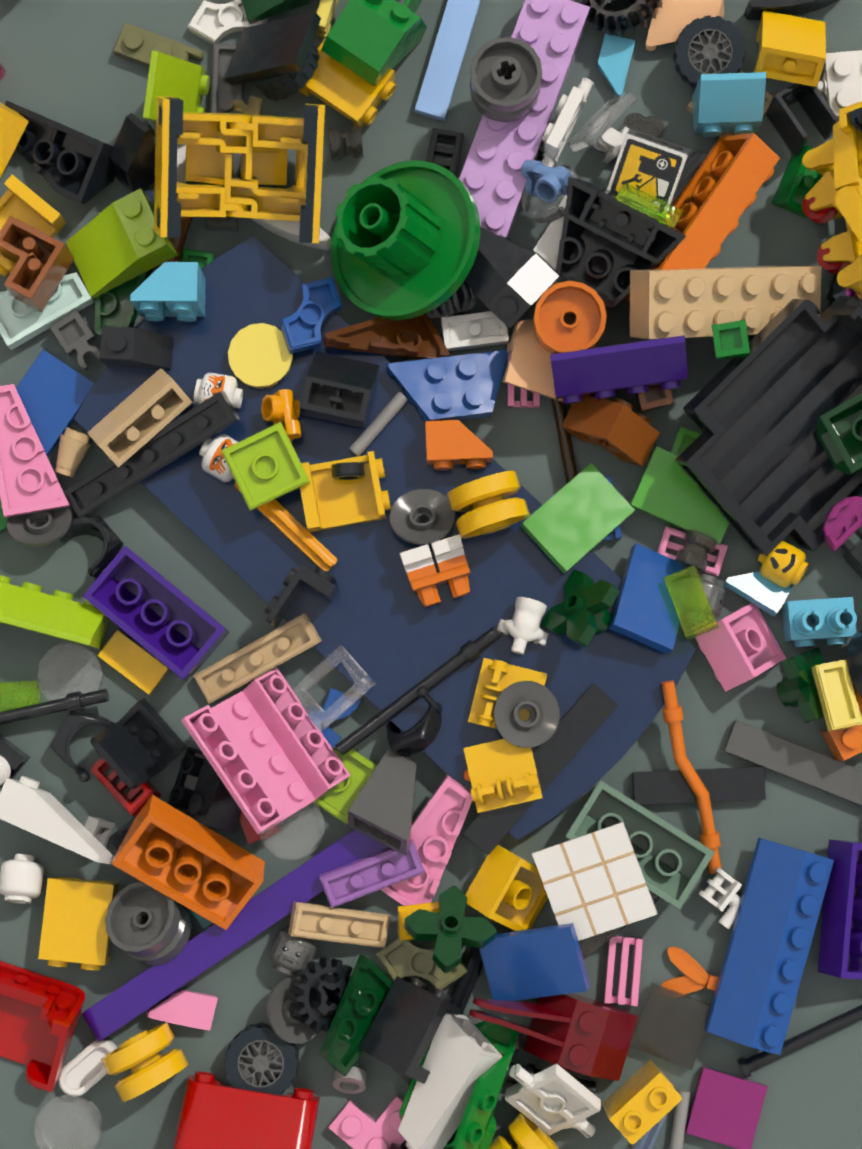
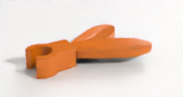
[657,946,719,997]

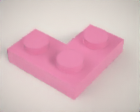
[328,1094,405,1149]

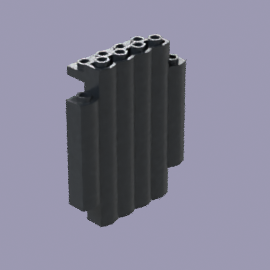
[675,296,862,556]

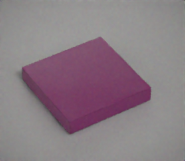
[685,1066,768,1149]

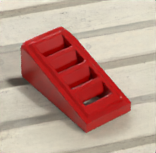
[89,758,161,816]

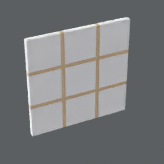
[532,822,658,941]

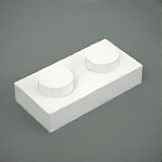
[441,311,509,351]

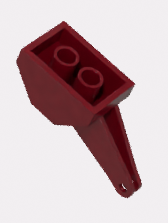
[469,993,638,1081]

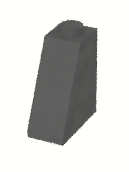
[348,750,417,856]

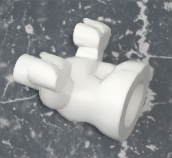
[497,597,549,655]

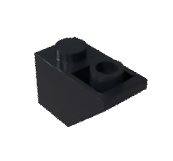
[109,113,156,192]

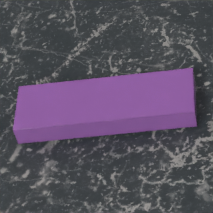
[319,839,425,908]

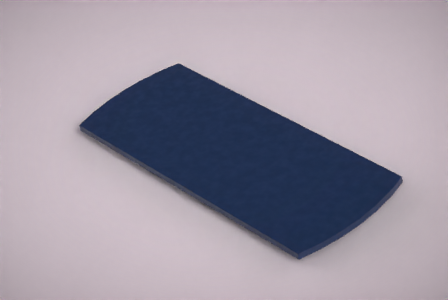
[74,235,696,841]

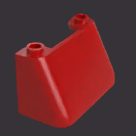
[0,961,85,1092]
[173,1071,320,1149]

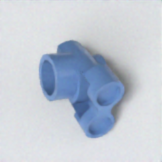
[521,159,572,203]

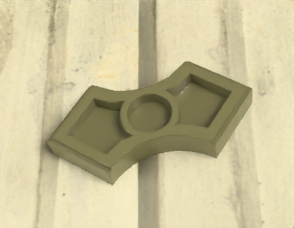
[376,938,468,991]

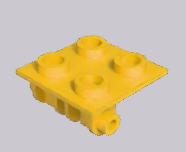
[468,658,547,729]
[463,739,543,813]

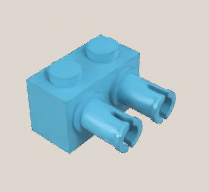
[782,597,857,648]

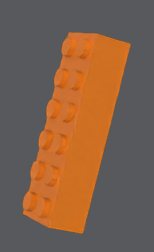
[624,133,780,303]

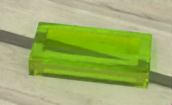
[616,182,684,227]

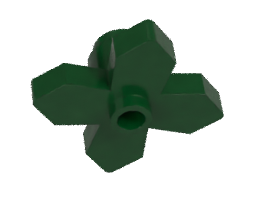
[541,569,620,647]
[776,647,825,723]
[404,886,497,973]

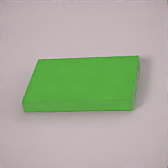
[630,446,729,545]
[520,463,635,574]

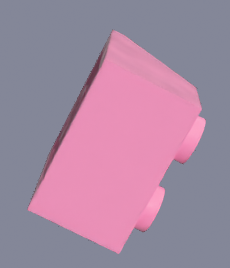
[693,603,786,692]

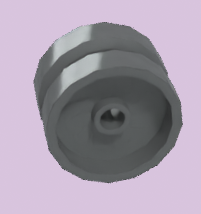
[469,37,542,122]
[105,881,192,966]

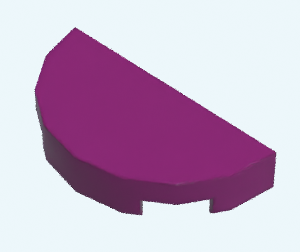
[823,496,862,552]

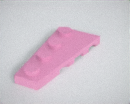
[0,384,70,518]
[380,775,473,906]

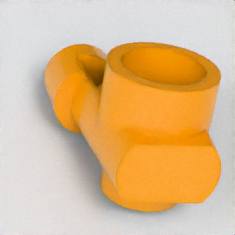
[261,389,302,443]

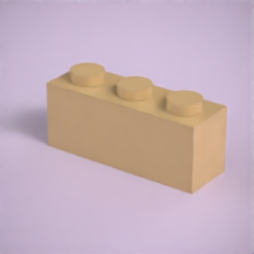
[87,368,192,468]

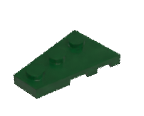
[95,268,153,337]
[319,954,393,1076]

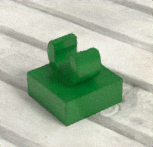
[712,320,751,360]

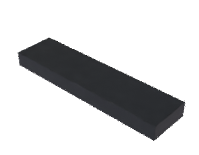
[632,767,766,805]

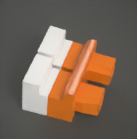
[400,534,470,608]

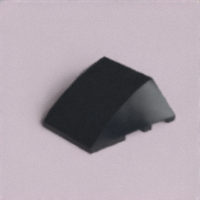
[556,176,686,309]

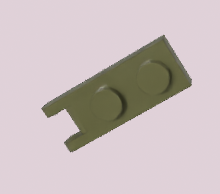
[113,22,205,68]

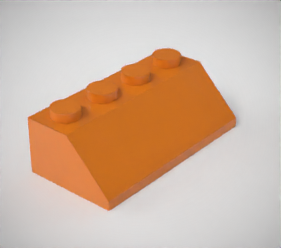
[112,795,265,930]

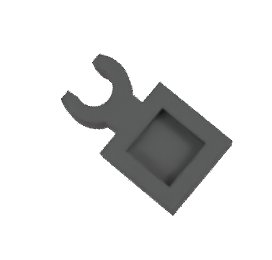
[50,310,102,371]

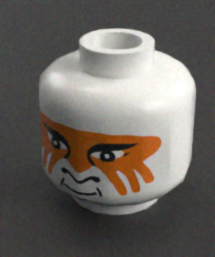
[194,373,243,408]
[199,434,238,482]

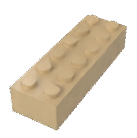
[630,265,822,339]

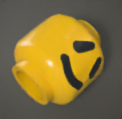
[757,540,809,588]

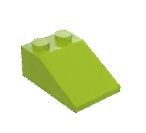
[143,50,210,125]
[66,188,177,299]

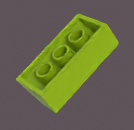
[0,575,110,650]

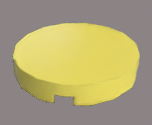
[228,323,293,389]

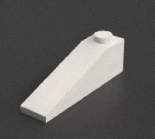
[0,776,114,865]

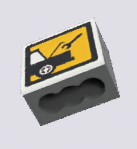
[607,129,691,217]

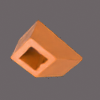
[425,420,493,470]

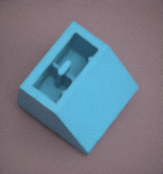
[130,262,206,322]

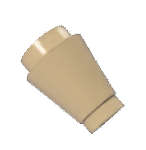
[55,427,92,477]

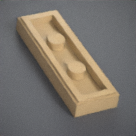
[288,901,391,948]

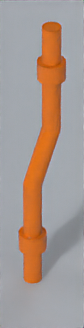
[661,680,722,874]

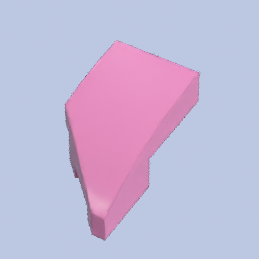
[146,990,218,1031]

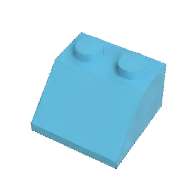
[692,72,766,138]

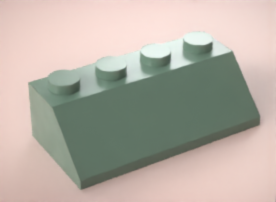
[565,780,715,910]

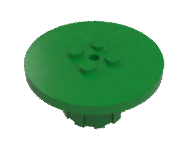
[331,160,480,320]

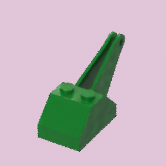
[322,0,427,86]

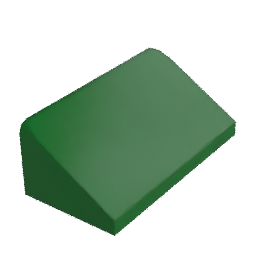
[771,146,823,218]

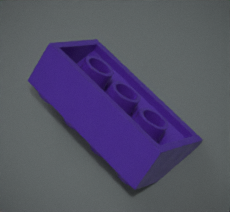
[550,335,688,404]
[83,546,230,680]
[817,839,862,980]

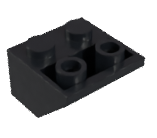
[300,351,380,429]
[168,747,242,833]

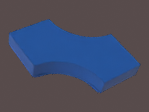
[280,277,342,354]

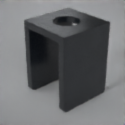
[766,83,839,157]

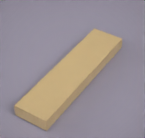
[193,613,322,704]

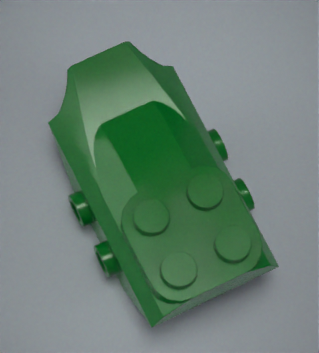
[399,1021,519,1149]

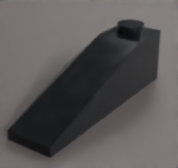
[5,100,116,204]
[464,225,560,329]

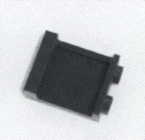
[360,976,460,1084]

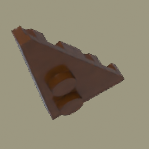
[322,314,450,360]

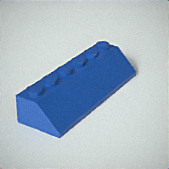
[704,837,834,1055]

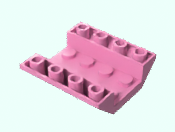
[181,668,351,834]

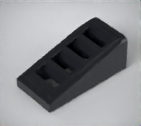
[426,128,464,177]

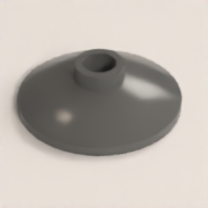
[390,489,455,544]
[6,507,72,546]
[493,681,560,748]
[267,976,325,1044]

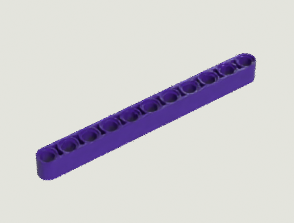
[81,830,387,1042]

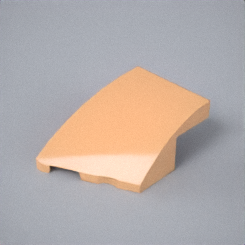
[646,0,724,51]
[502,315,576,402]

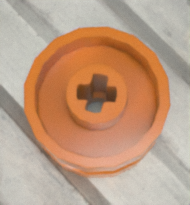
[533,281,607,354]

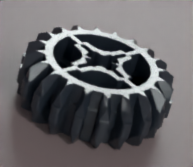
[580,0,663,37]

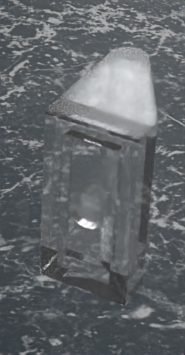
[293,645,376,732]

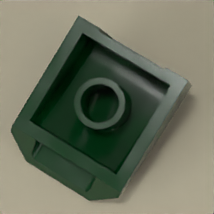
[817,392,862,475]

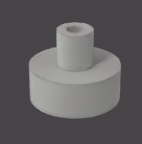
[333,1060,367,1094]

